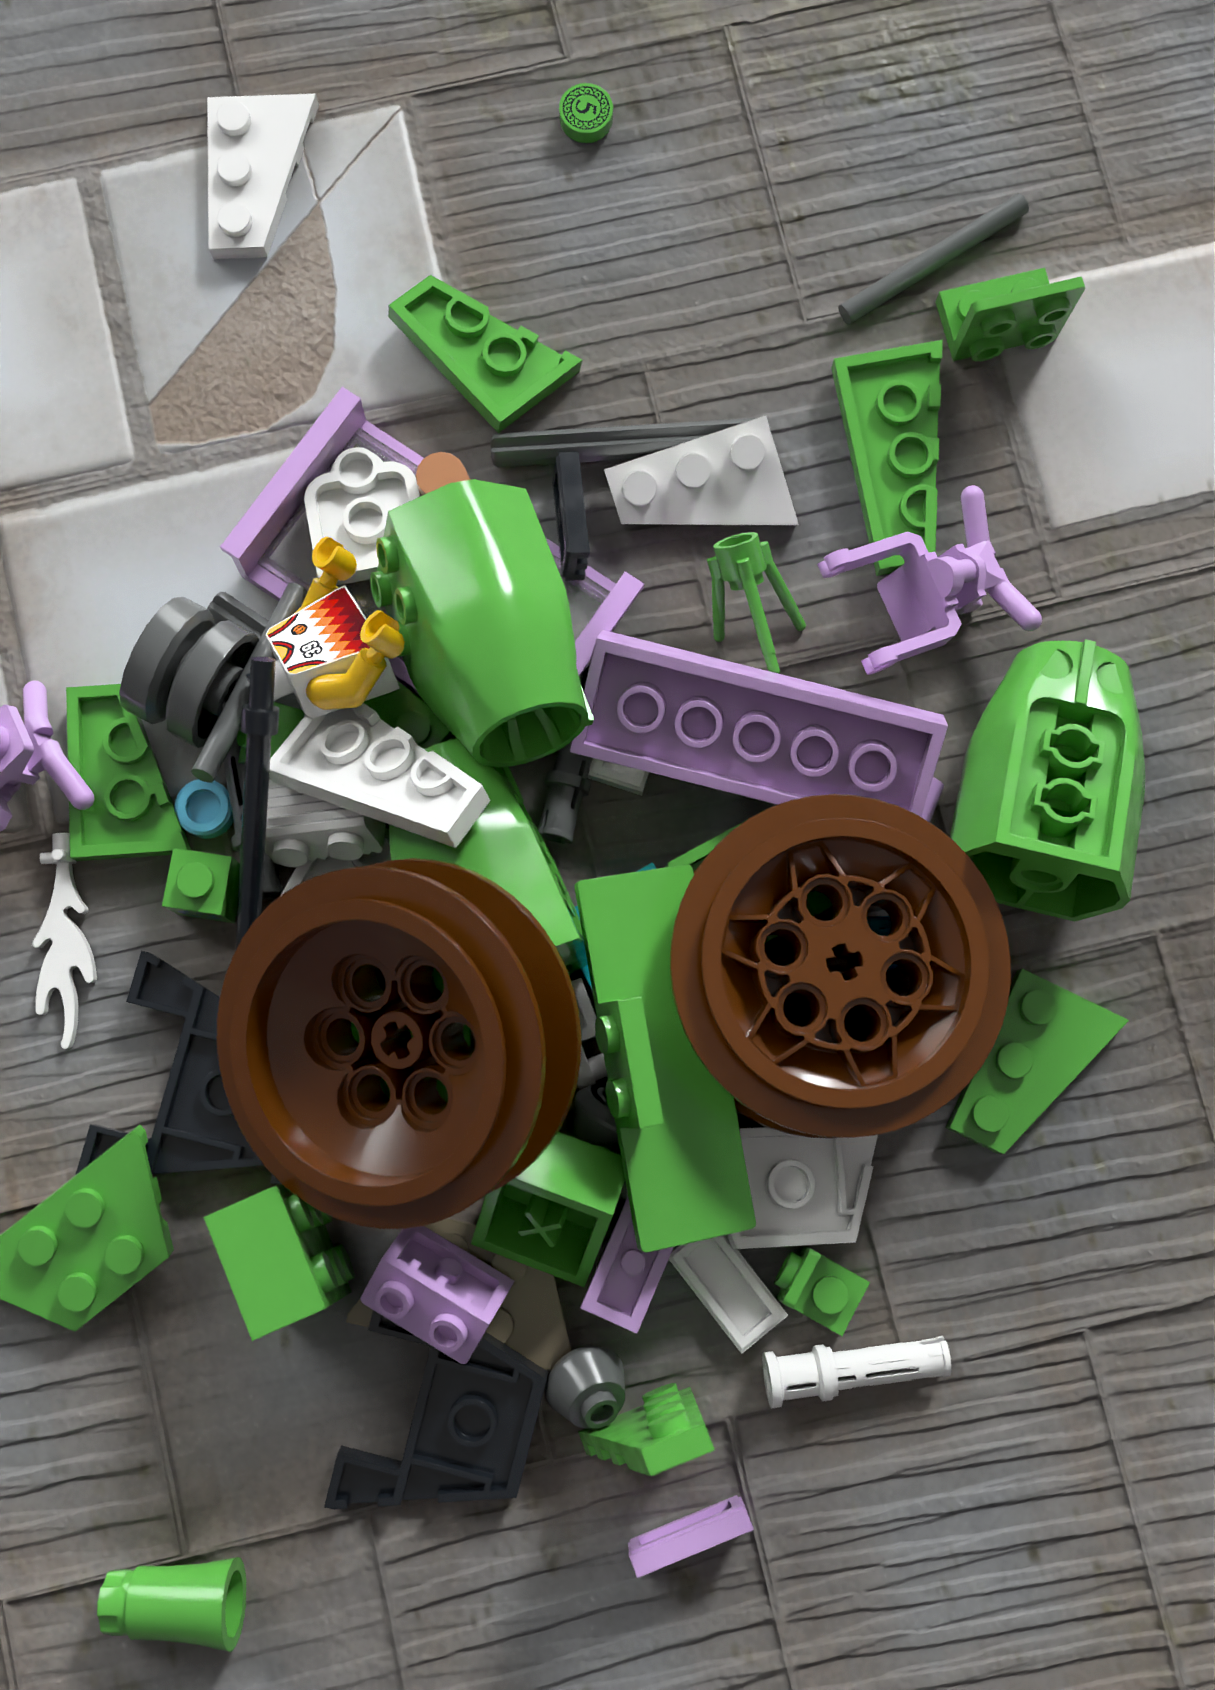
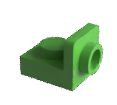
[774,1245,870,1336]

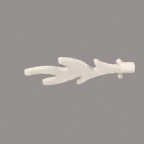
[32,833,97,1049]

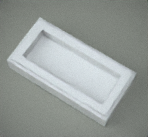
[669,1235,789,1354]

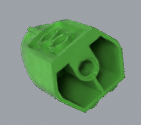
[370,479,594,767]
[950,639,1146,922]
[389,738,588,993]

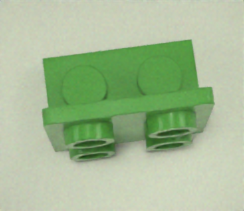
[935,267,1086,362]

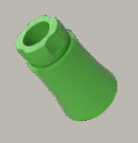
[97,1557,246,1652]

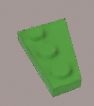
[388,275,582,433]
[66,684,191,861]
[945,968,1129,1154]

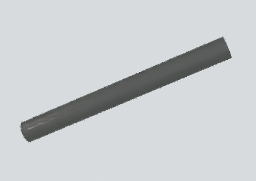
[838,193,1029,325]
[191,583,308,783]

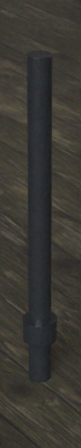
[235,657,279,951]

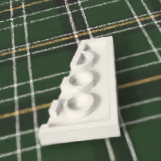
[269,703,491,848]

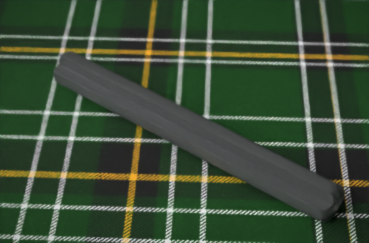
[490,418,756,467]

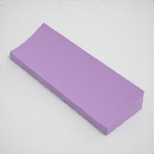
[570,630,948,817]

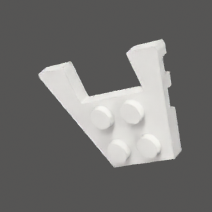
[727,1127,878,1249]

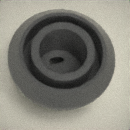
[572,1084,621,1155]
[545,1346,625,1429]

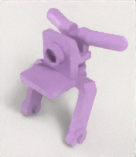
[817,485,1042,675]
[0,681,95,832]

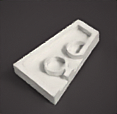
[207,94,319,259]
[604,416,799,525]

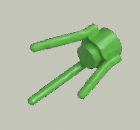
[707,532,806,674]

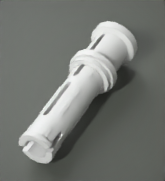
[762,1336,951,1409]

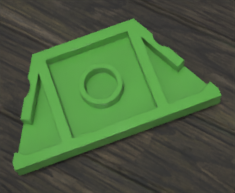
[0,1124,174,1332]

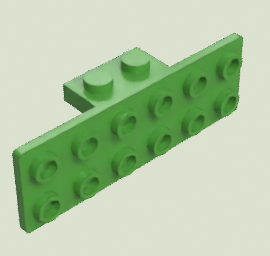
[574,864,756,1253]

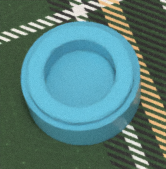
[174,779,234,839]

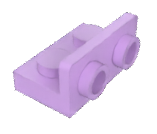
[361,1226,514,1364]

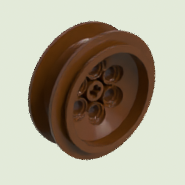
[670,794,1011,1138]
[217,858,582,1229]

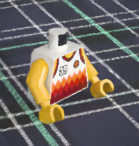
[246,537,405,718]

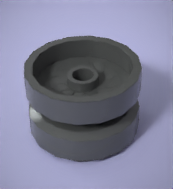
[119,597,259,748]

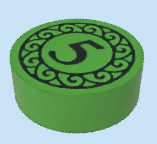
[559,83,613,143]

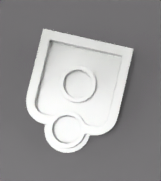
[304,447,420,586]

